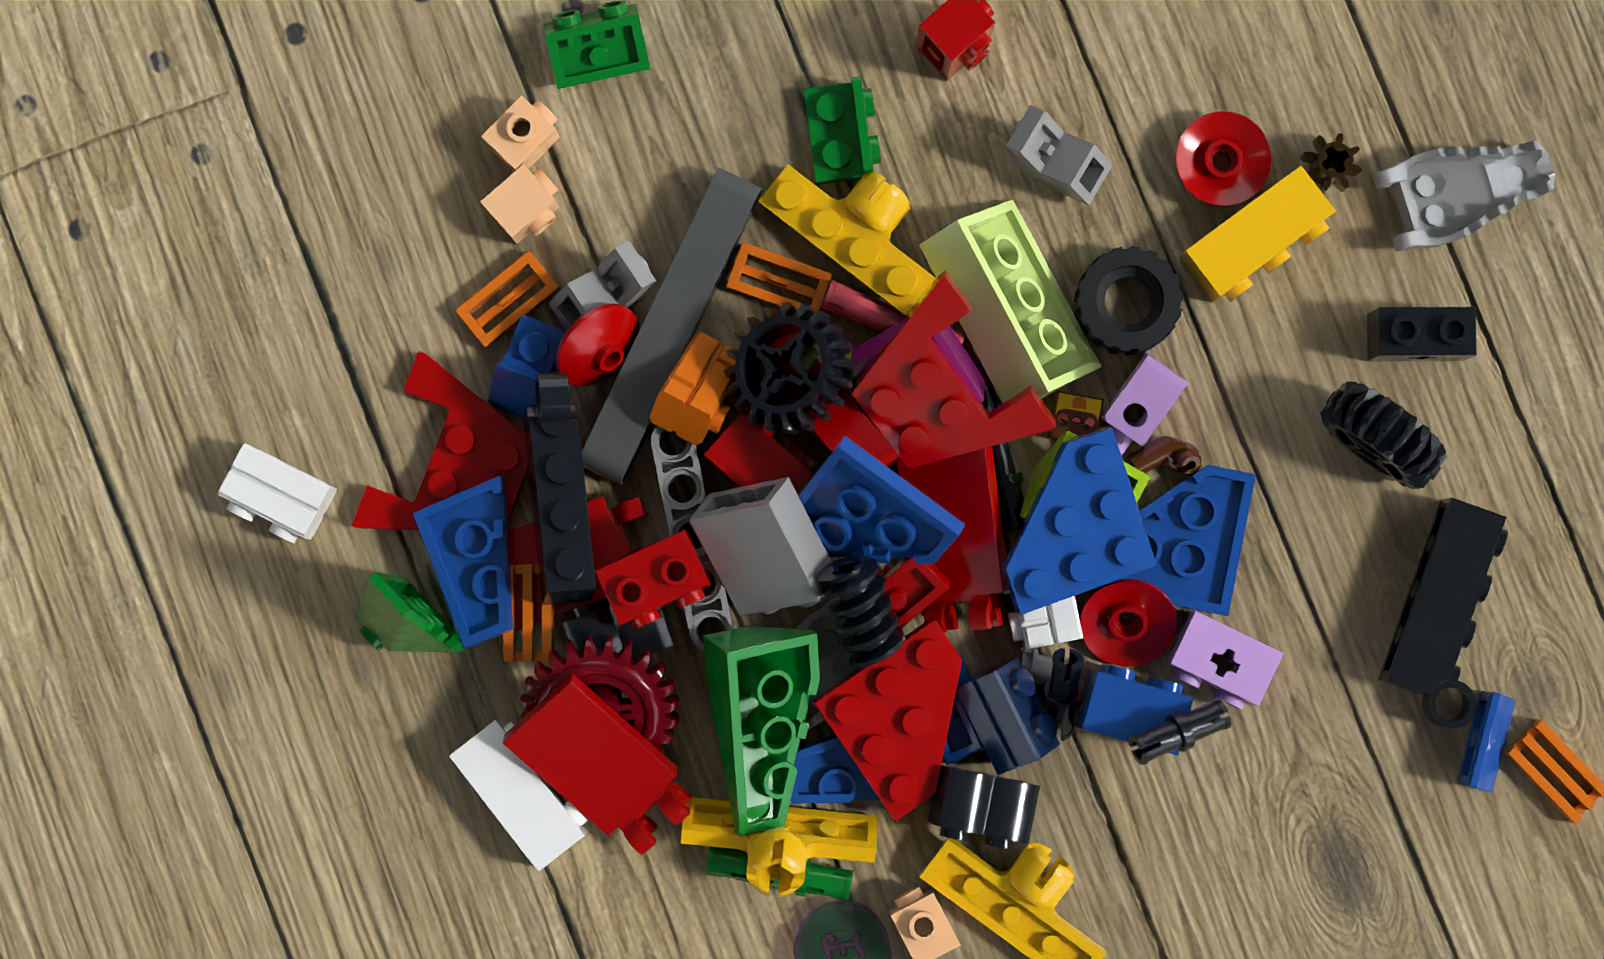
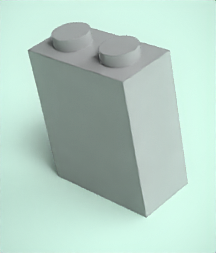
[689,477,833,616]

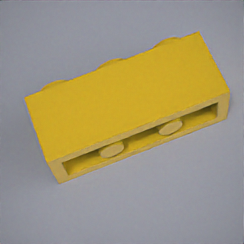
[1179,165,1336,303]

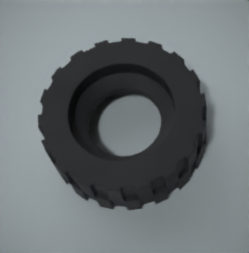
[1074,246,1183,355]

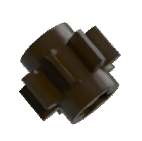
[1300,133,1362,193]

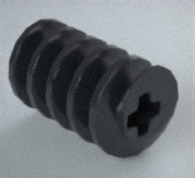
[817,556,905,668]

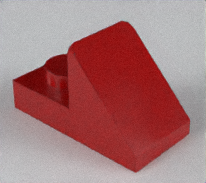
[878,558,950,628]

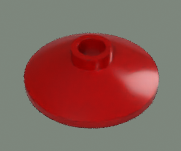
[1175,111,1272,207]
[555,304,640,386]
[1080,579,1177,667]

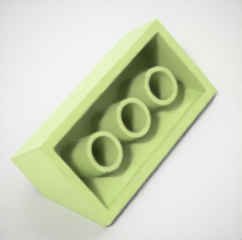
[919,200,1102,403]

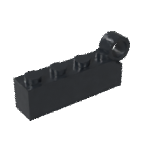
[523,372,596,605]
[1378,497,1508,728]

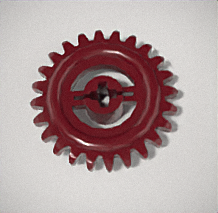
[519,635,680,754]

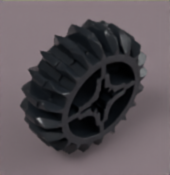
[723,302,856,436]
[1320,381,1447,489]

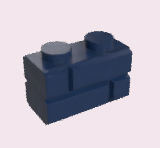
[956,657,1060,775]

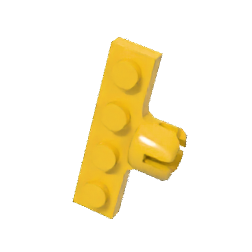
[758,164,936,318]
[681,797,878,897]
[920,838,1106,959]

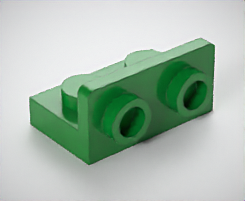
[544,0,651,89]
[804,76,881,185]

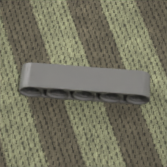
[651,426,734,651]

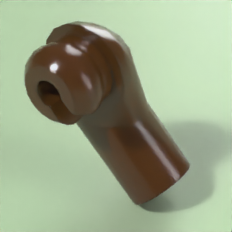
[1127,436,1202,475]

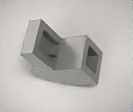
[1006,105,1113,205]
[548,241,656,331]

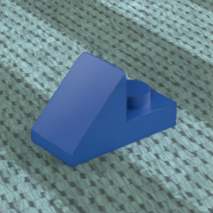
[488,314,566,418]

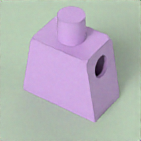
[1102,352,1188,456]

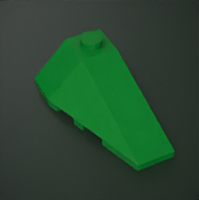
[356,572,468,653]
[703,626,820,837]

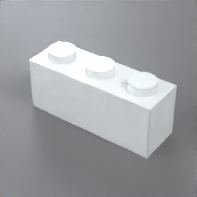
[449,718,588,872]

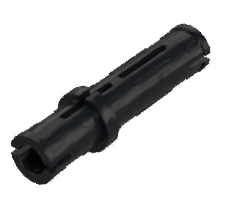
[981,386,1025,533]

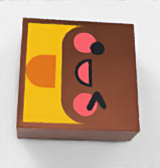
[1048,390,1104,440]

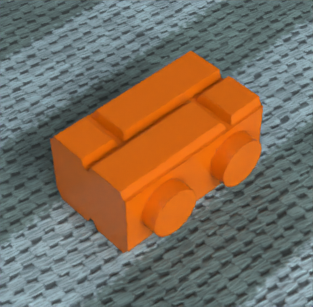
[649,331,739,445]

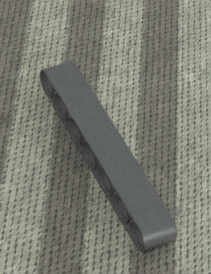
[582,168,763,485]

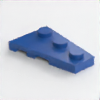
[413,476,513,648]
[791,734,933,804]

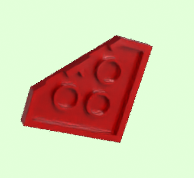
[812,617,962,822]

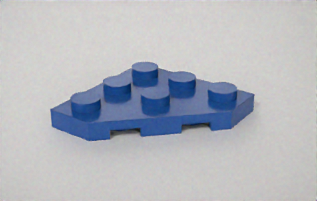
[1002,427,1157,615]
[798,436,965,564]
[1094,465,1256,616]

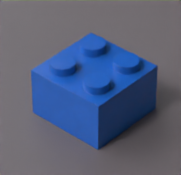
[1073,664,1194,756]

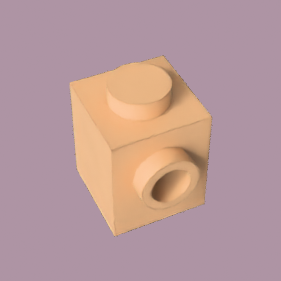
[481,95,560,172]
[480,164,559,244]
[889,886,960,959]

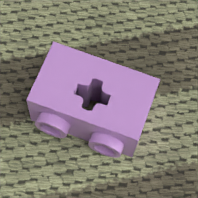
[1165,611,1284,710]

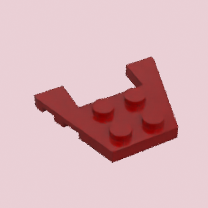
[851,270,1056,469]
[351,351,528,531]

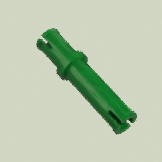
[705,847,854,901]

